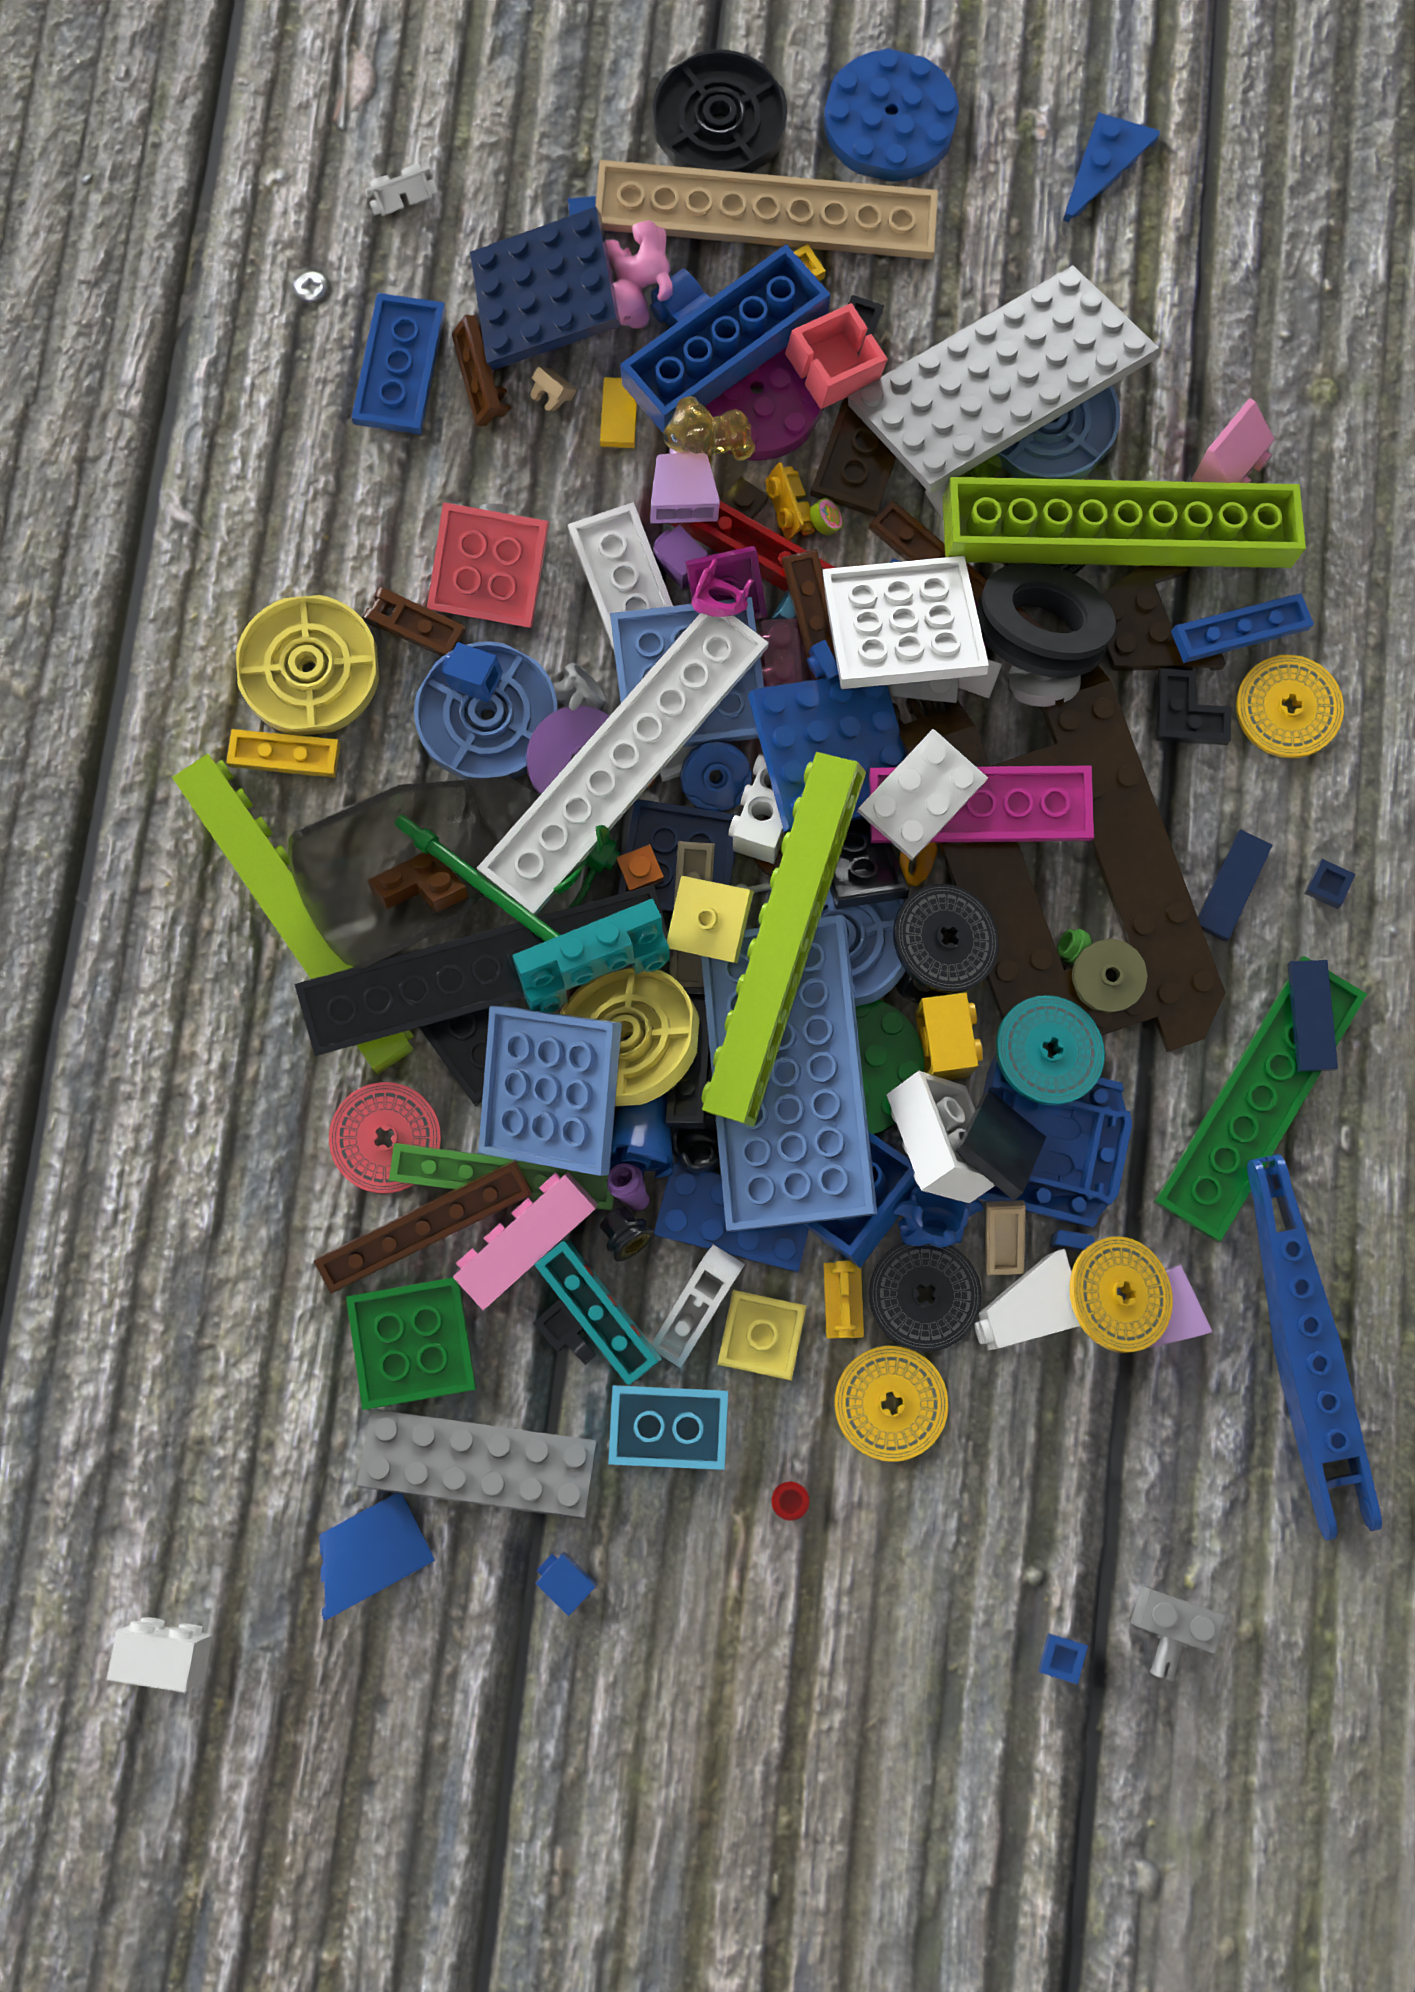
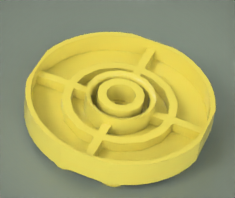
[236,595,379,736]
[560,968,699,1106]

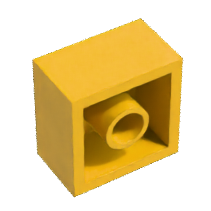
[915,993,983,1080]

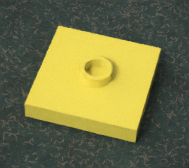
[667,876,754,964]
[717,1290,807,1381]

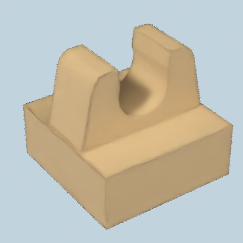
[530,367,578,411]

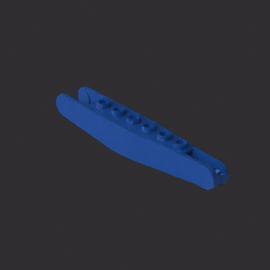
[1247,1154,1382,1541]

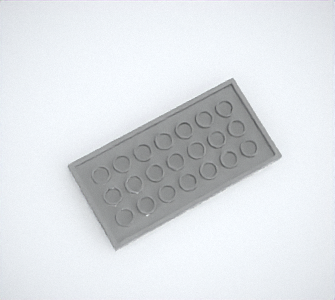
[848,265,1159,493]

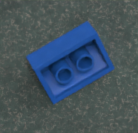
[802,1131,917,1268]

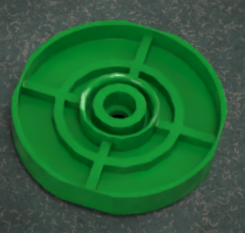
[855,999,924,1135]

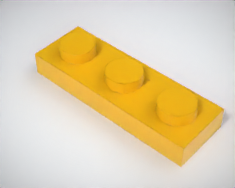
[226,729,340,778]

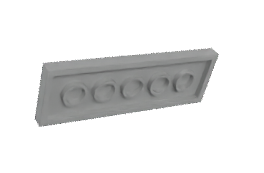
[356,1409,597,1519]

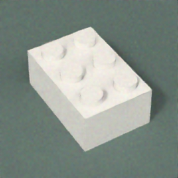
[887,1071,995,1203]

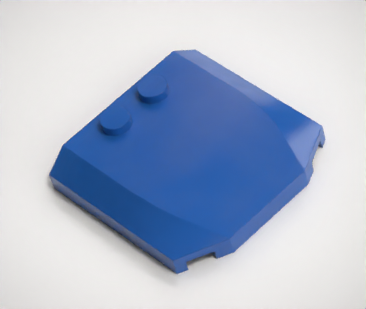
[976,1053,1132,1228]

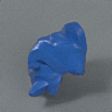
[892,1184,983,1247]

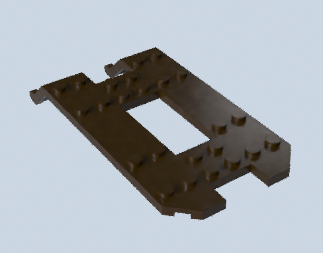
[892,665,1225,1058]

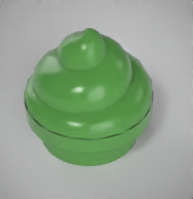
[1057,929,1093,965]

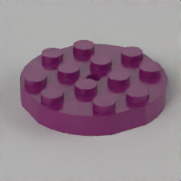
[691,346,824,461]

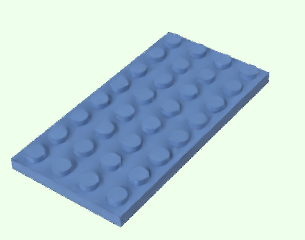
[701,915,877,1232]

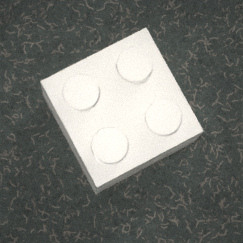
[106,1617,213,1692]

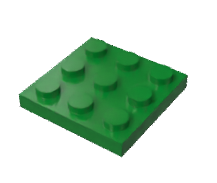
[346,1277,477,1410]

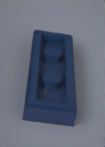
[1198,829,1273,942]
[1287,960,1338,1072]

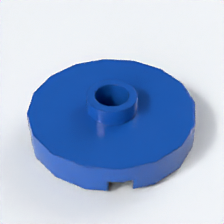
[680,741,752,812]

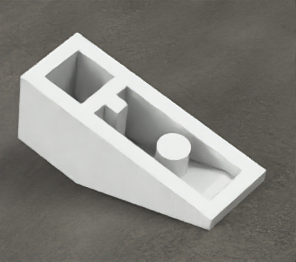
[651,1244,745,1368]

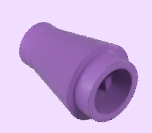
[607,1163,649,1211]

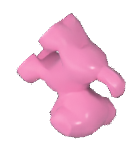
[606,221,673,329]

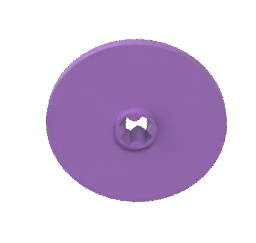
[526,706,609,795]

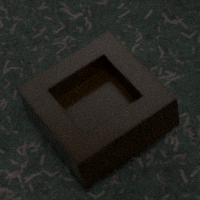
[721,476,768,519]

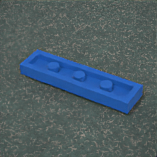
[1171,593,1314,663]

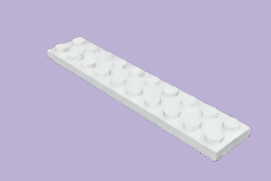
[477,613,768,916]

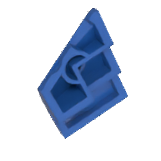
[319,1493,435,1621]

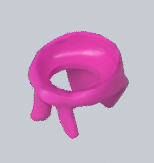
[691,559,753,617]

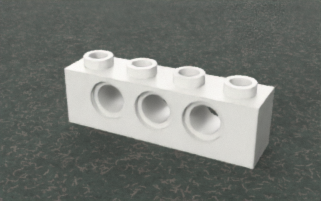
[728,754,786,864]

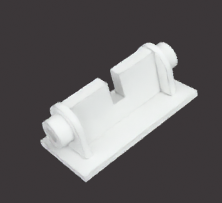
[365,164,438,216]

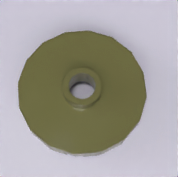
[1072,939,1148,1013]

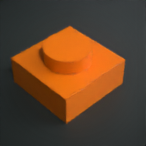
[616,844,664,891]

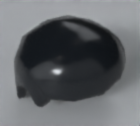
[672,1114,720,1173]

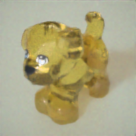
[663,396,756,465]

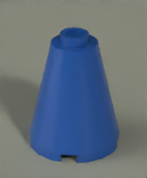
[609,1092,673,1178]

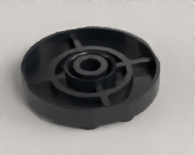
[652,49,787,173]

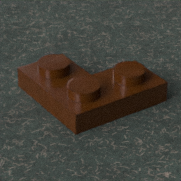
[368,853,468,913]

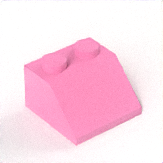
[1191,398,1275,483]

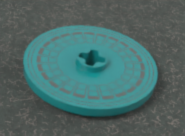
[995,996,1105,1105]

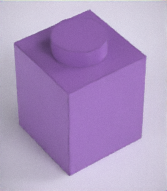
[653,524,708,590]

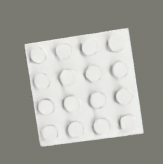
[822,556,989,689]

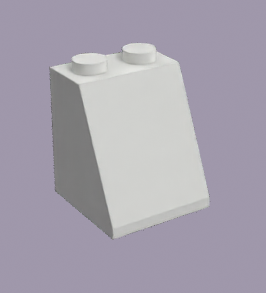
[974,1249,1080,1350]

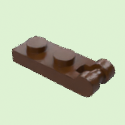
[362,587,466,657]

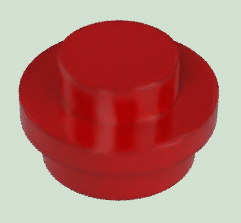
[771,1481,810,1521]

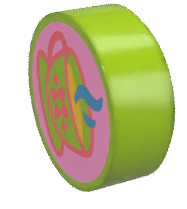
[810,498,844,536]

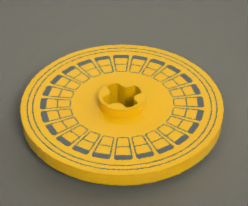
[1236,655,1344,758]
[1069,1236,1173,1353]
[834,1346,948,1462]

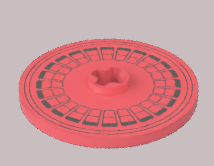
[329,1082,441,1193]

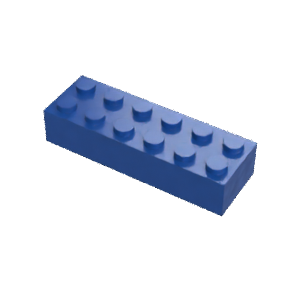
[620,244,830,434]

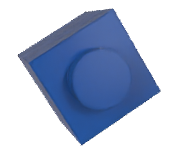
[442,642,503,702]
[535,1552,597,1616]

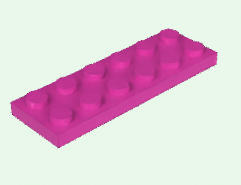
[869,766,1094,843]

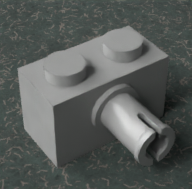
[1130,1585,1226,1682]

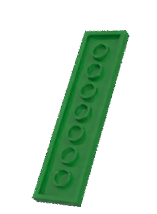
[1153,956,1367,1243]

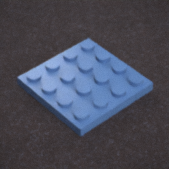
[610,597,764,747]
[478,1005,622,1176]

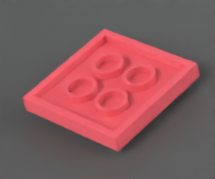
[427,502,550,628]

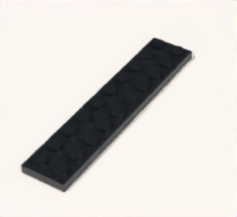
[294,885,674,1056]

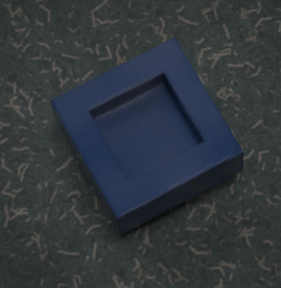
[1304,859,1355,909]

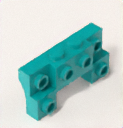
[512,898,670,1013]

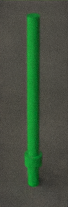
[394,814,561,942]

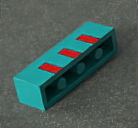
[534,1240,662,1386]

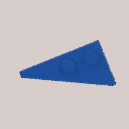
[1062,112,1160,222]

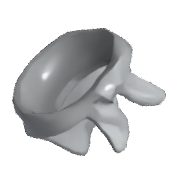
[553,662,607,711]

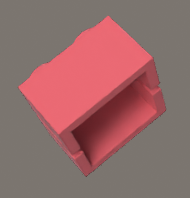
[785,303,888,409]

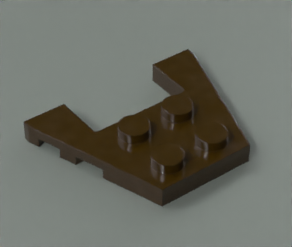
[1102,565,1226,671]

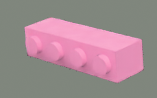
[453,1171,598,1310]

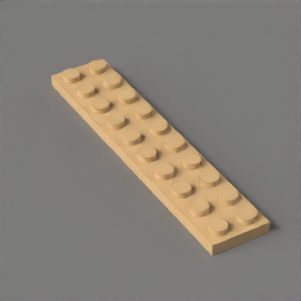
[595,160,938,260]

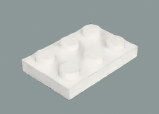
[857,729,988,860]

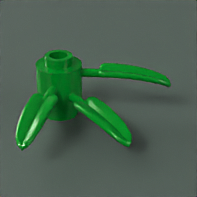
[553,825,621,908]

